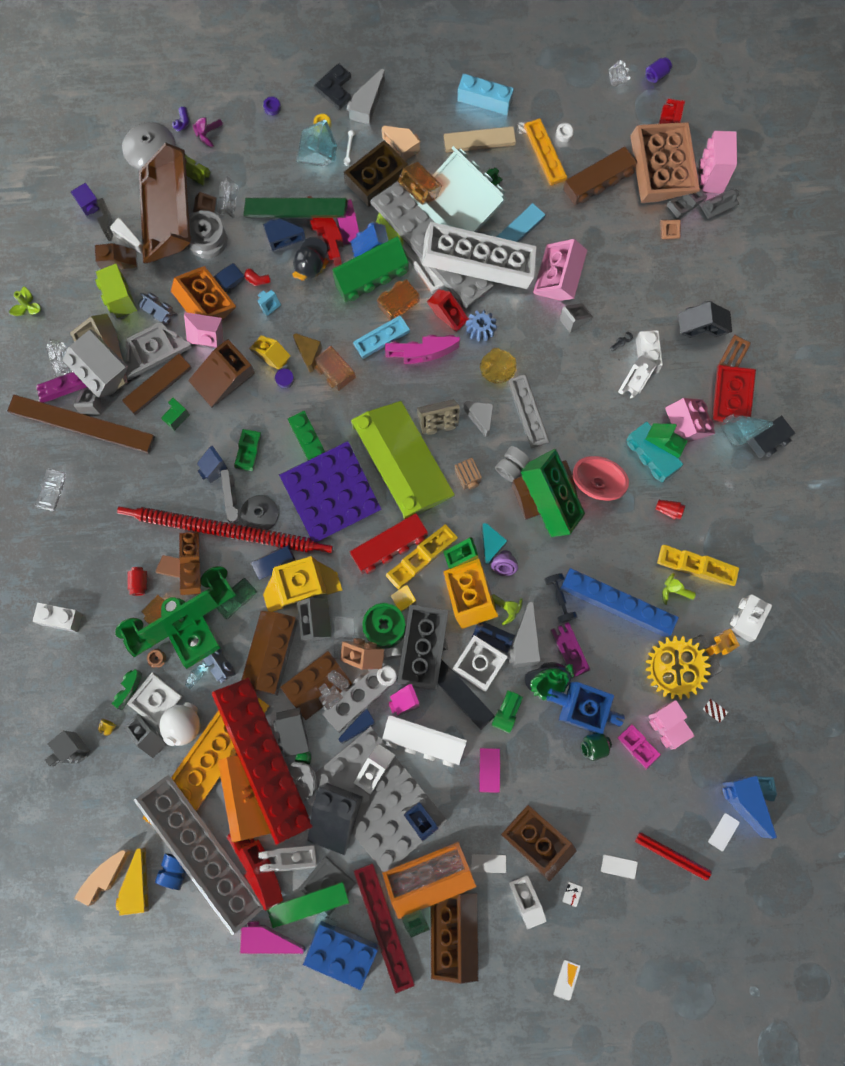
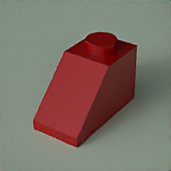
[427,289,469,332]

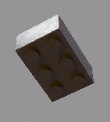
[344,140,408,207]

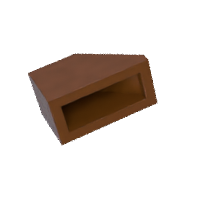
[95,243,138,270]

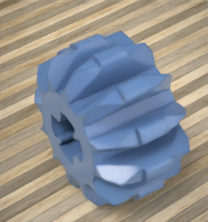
[466,310,497,342]

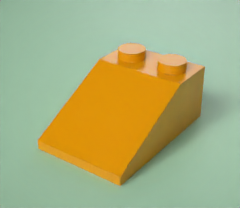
[443,559,498,629]

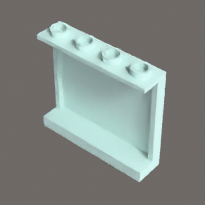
[410,146,507,232]

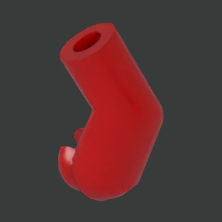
[244,268,271,286]

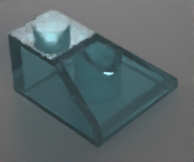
[296,120,337,167]
[720,414,774,446]

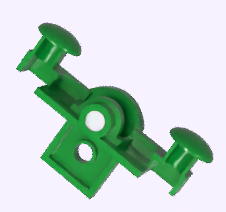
[115,566,236,669]

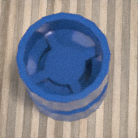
[155,853,186,890]

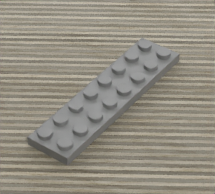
[371,181,494,308]
[134,774,264,935]

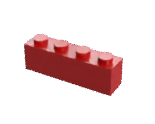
[349,513,428,574]

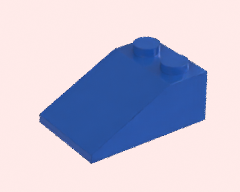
[722,776,777,839]

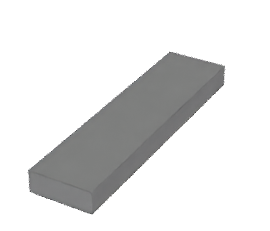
[508,374,549,449]

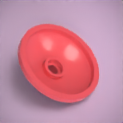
[572,456,629,501]

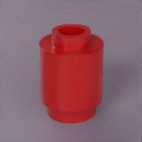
[127,567,147,596]

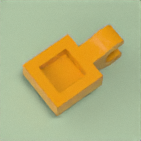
[705,628,740,656]

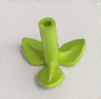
[9,286,41,316]
[662,573,696,605]
[492,594,523,625]

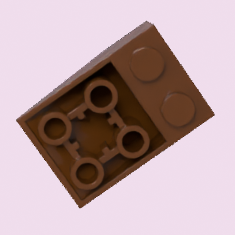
[188,339,255,407]

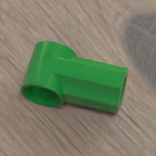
[491,690,523,734]

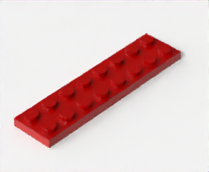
[211,678,313,845]

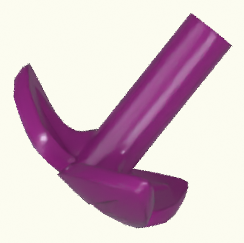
[193,117,223,147]

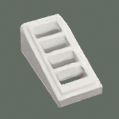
[110,217,143,254]

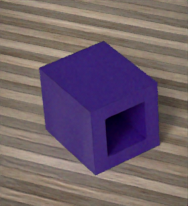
[70,182,102,217]

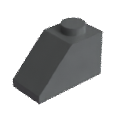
[124,714,167,758]

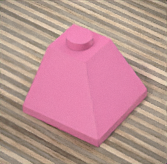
[184,312,224,348]

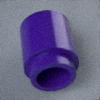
[645,57,672,83]

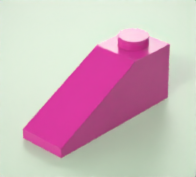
[388,684,420,716]
[240,921,305,954]

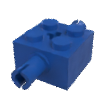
[547,682,625,734]

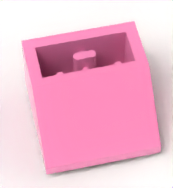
[665,398,715,442]

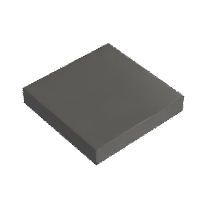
[298,856,356,916]

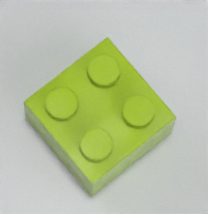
[95,264,137,318]

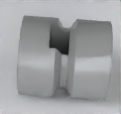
[495,446,530,482]

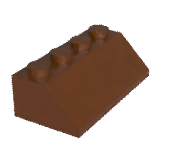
[241,611,298,696]
[431,892,479,984]

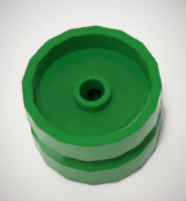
[362,603,406,649]

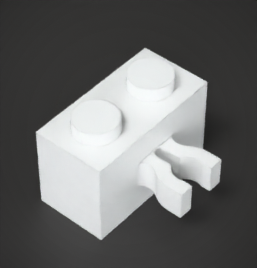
[729,594,773,642]

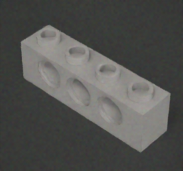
[323,662,398,733]

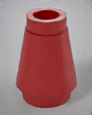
[655,499,686,520]

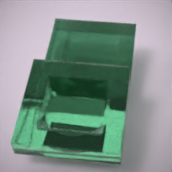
[216,578,257,619]
[401,909,430,938]

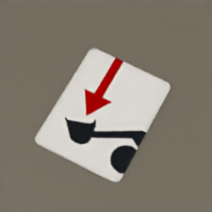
[562,882,583,907]

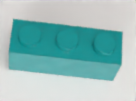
[626,421,684,483]

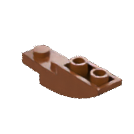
[179,532,201,595]

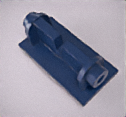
[472,622,515,653]

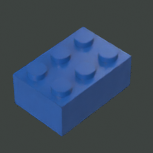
[303,919,378,990]

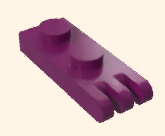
[36,372,87,403]
[550,622,590,678]

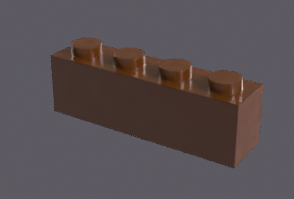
[563,146,637,206]

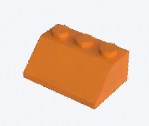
[171,266,236,321]

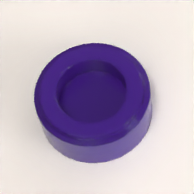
[263,97,281,116]
[275,369,294,388]

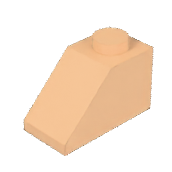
[382,126,421,161]

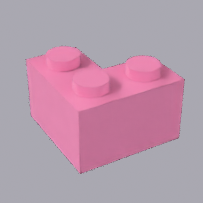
[649,700,695,750]

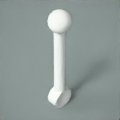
[344,130,355,165]

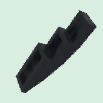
[437,659,495,730]

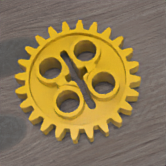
[645,635,711,700]

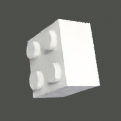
[452,635,508,692]

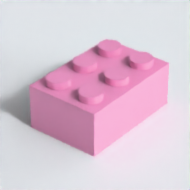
[699,131,737,193]

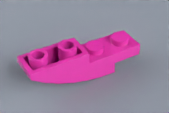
[385,335,460,364]

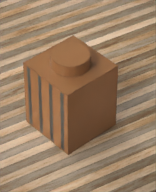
[454,458,482,490]

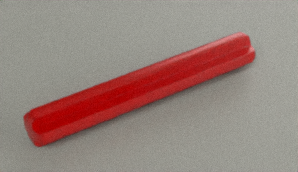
[635,833,712,881]

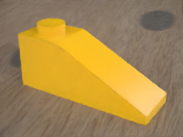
[116,848,149,916]

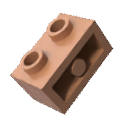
[340,638,384,670]

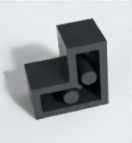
[678,301,732,338]

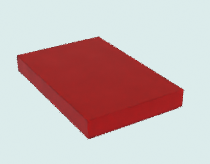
[712,365,756,425]

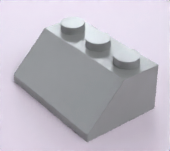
[62,329,128,398]

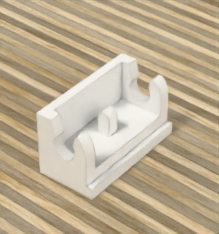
[618,355,657,399]

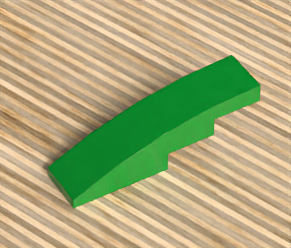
[267,882,349,929]

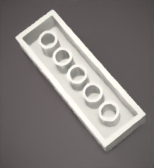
[421,222,536,289]

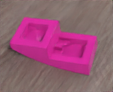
[618,724,661,770]
[479,748,500,793]

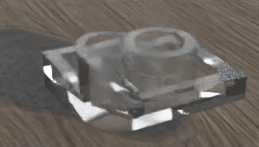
[687,634,723,679]

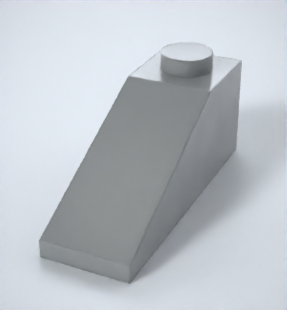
[347,69,385,125]

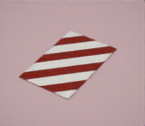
[702,699,728,723]

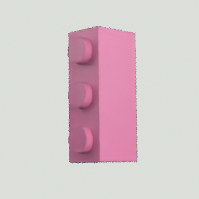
[533,239,587,301]

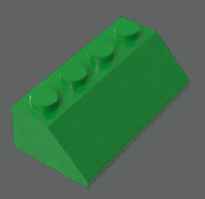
[332,236,409,303]
[521,449,585,537]

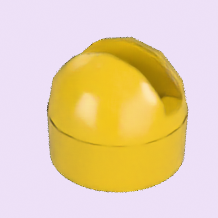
[98,719,116,736]

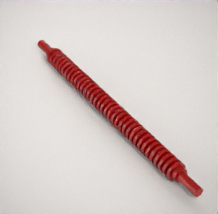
[117,506,333,553]

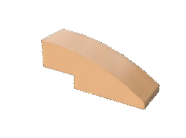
[74,849,131,906]

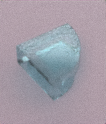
[185,663,208,689]

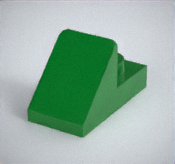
[645,423,688,458]

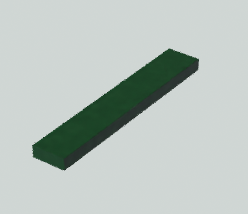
[243,198,348,218]

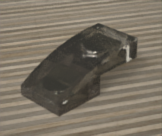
[96,198,113,241]

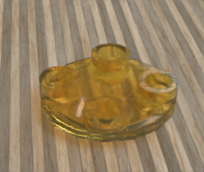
[480,348,516,383]

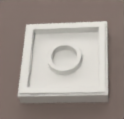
[127,672,183,728]

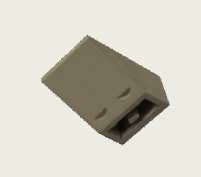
[417,399,460,435]

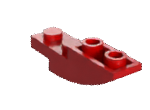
[307,196,344,266]
[227,834,283,911]

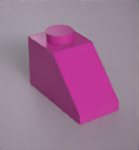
[337,199,359,245]

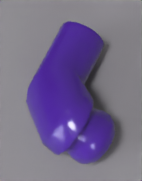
[172,107,190,131]

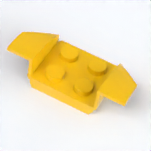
[263,556,342,612]

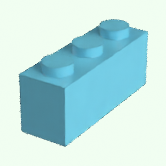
[457,74,514,115]

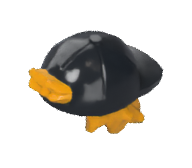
[292,237,329,281]

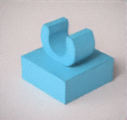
[257,290,281,316]

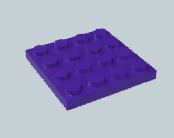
[279,441,382,543]

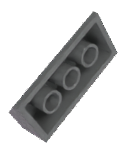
[397,605,449,689]

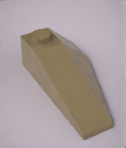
[70,313,128,391]

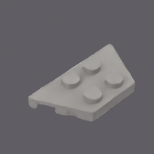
[126,322,192,380]

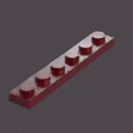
[354,863,415,994]

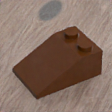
[501,805,577,882]

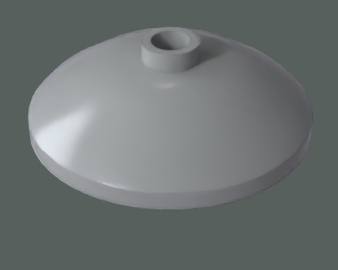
[122,122,176,170]

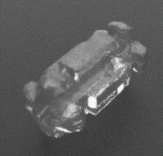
[327,670,350,691]

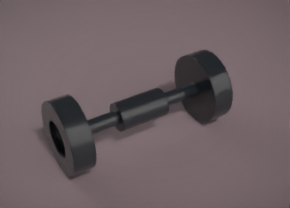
[544,573,578,623]

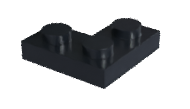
[314,63,351,110]

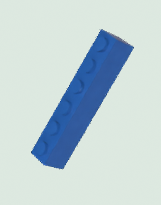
[560,568,679,638]

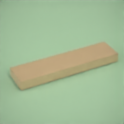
[444,126,516,153]

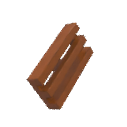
[718,334,751,367]

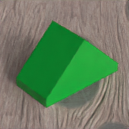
[443,537,478,569]

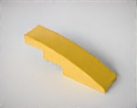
[386,524,458,590]
[657,545,739,586]

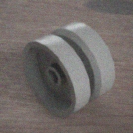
[189,211,227,259]

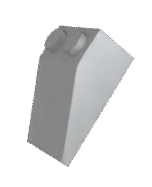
[508,602,540,668]

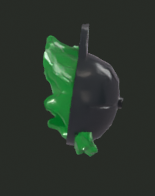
[525,662,574,701]

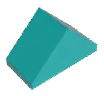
[482,523,507,565]

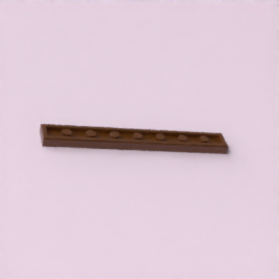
[7,394,155,454]

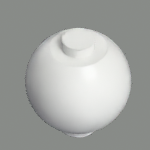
[159,702,200,746]

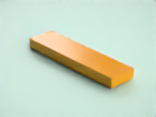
[524,118,567,186]

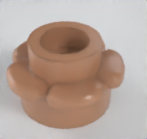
[147,649,166,668]

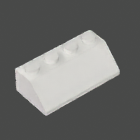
[382,715,467,768]

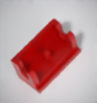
[659,99,685,124]

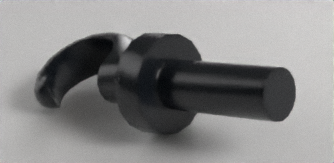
[610,332,633,351]

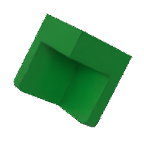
[161,398,190,431]

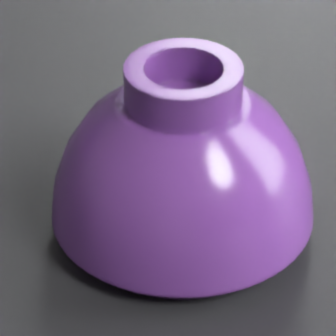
[491,550,518,576]

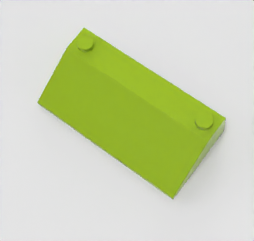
[351,401,455,520]

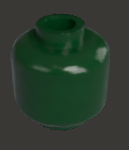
[581,733,612,761]

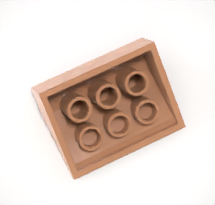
[630,122,700,203]

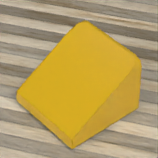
[391,585,417,612]

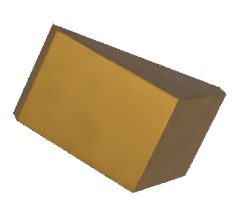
[293,333,322,373]

